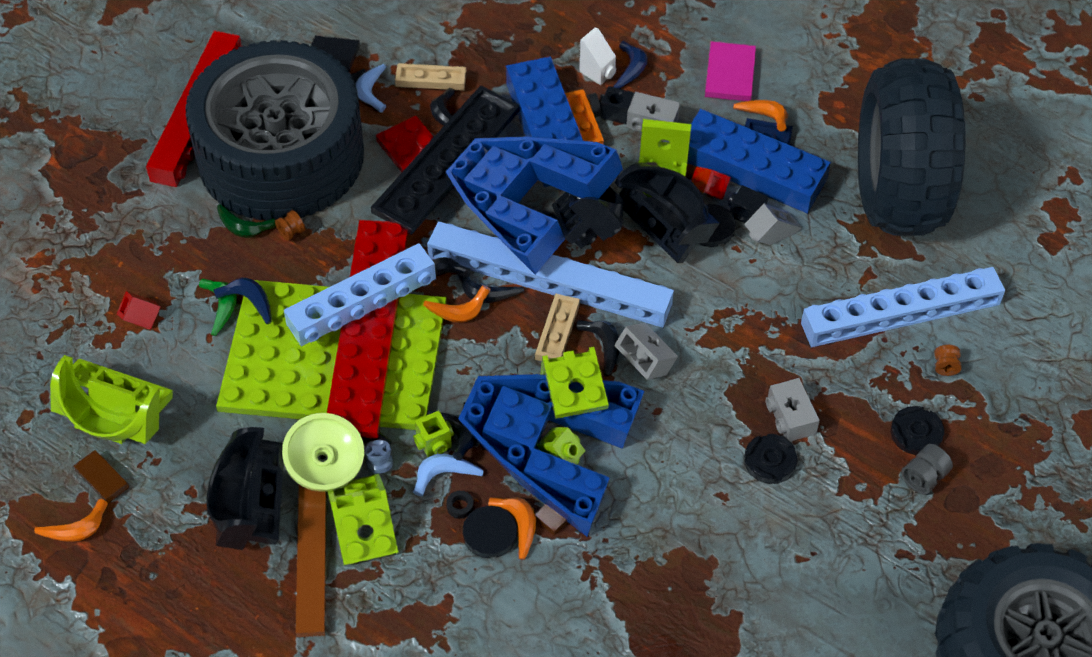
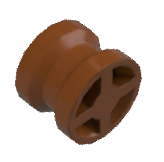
[275,210,305,241]
[934,345,961,376]

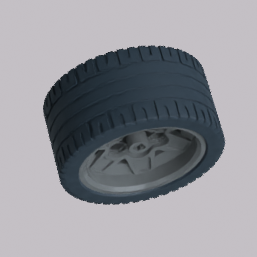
[185,40,364,220]

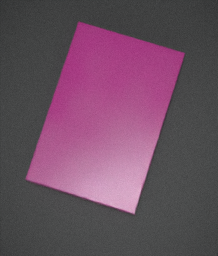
[705,41,756,101]

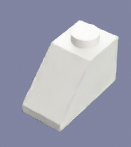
[580,27,616,85]

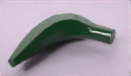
[217,204,276,238]

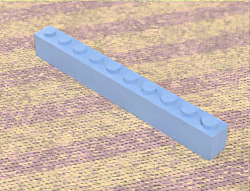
[427,221,674,328]

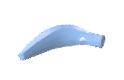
[355,64,386,113]
[413,454,484,496]

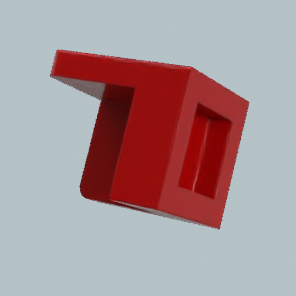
[691,166,731,200]
[117,291,161,329]

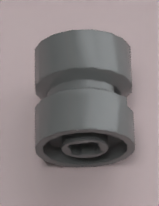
[901,444,953,495]

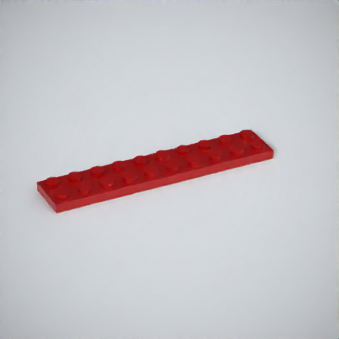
[327,220,408,438]

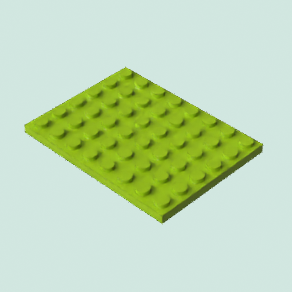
[216,280,446,430]

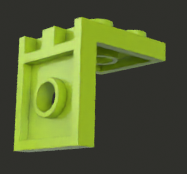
[639,119,692,197]
[540,347,609,419]
[327,474,398,565]

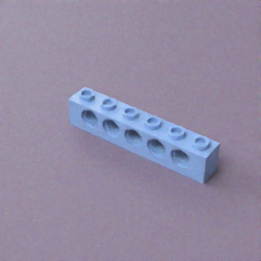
[284,243,436,346]

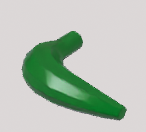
[199,278,237,336]

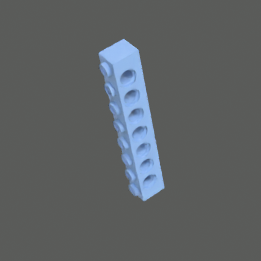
[801,267,1005,347]

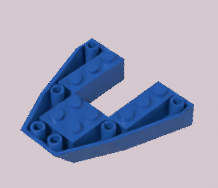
[446,137,623,275]
[458,374,644,537]

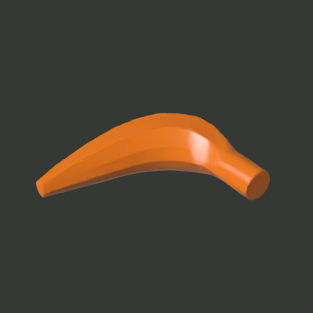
[733,100,788,131]
[424,285,491,323]
[488,497,536,560]
[34,499,108,542]

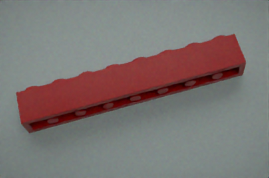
[146,31,242,187]

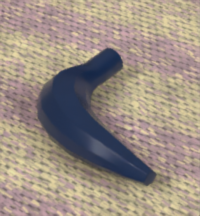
[613,41,647,89]
[213,277,272,324]

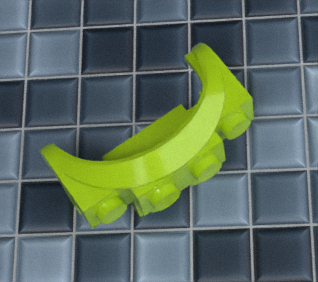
[50,355,173,444]

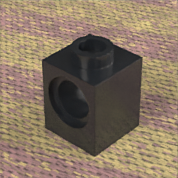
[599,86,635,125]
[728,185,768,223]

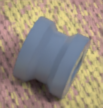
[364,440,393,474]

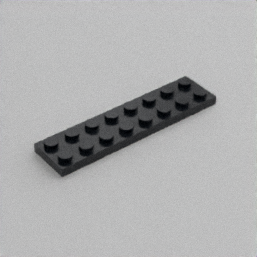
[371,85,520,235]

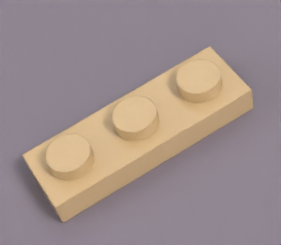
[395,63,466,90]
[535,293,580,361]

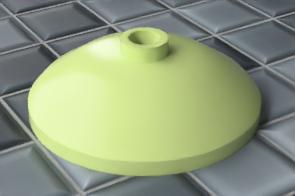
[282,413,364,492]

